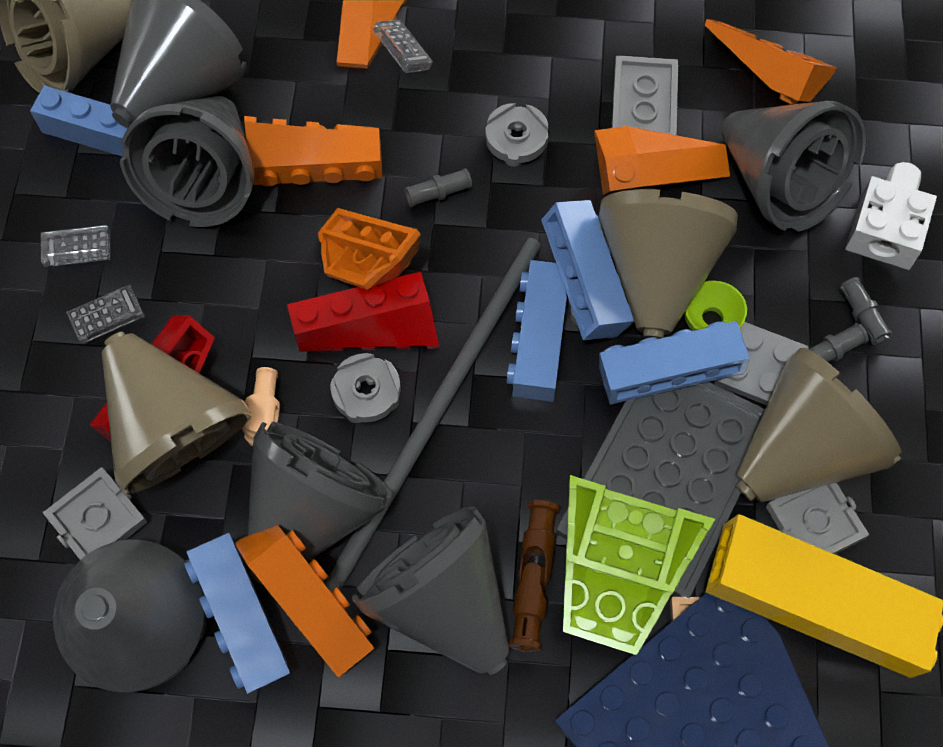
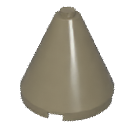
[0,0,131,93]
[599,189,738,339]
[102,331,251,495]
[736,348,902,503]

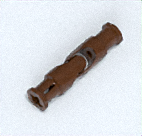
[508,500,560,653]

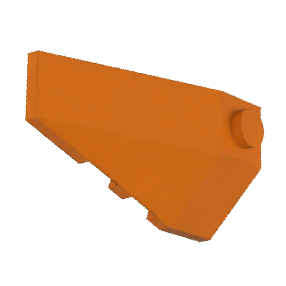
[337,0,407,69]
[705,19,837,105]
[594,126,730,195]

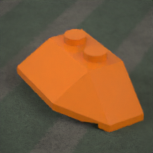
[318,208,421,290]

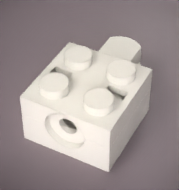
[845,162,937,270]

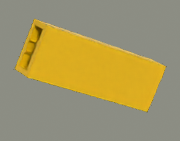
[706,514,943,678]

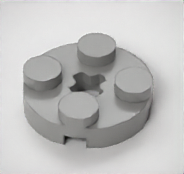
[485,103,549,167]
[330,353,401,423]

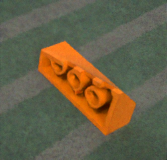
[244,116,382,186]
[235,525,374,678]

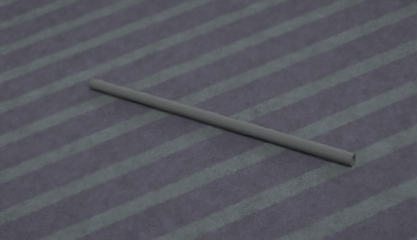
[324,238,541,592]

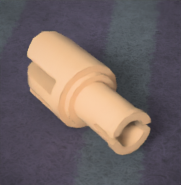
[242,367,280,446]

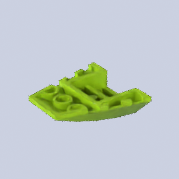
[563,475,715,655]

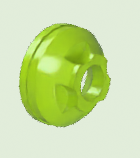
[684,281,747,331]

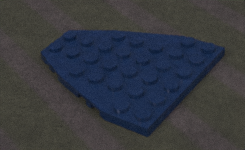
[554,593,829,747]

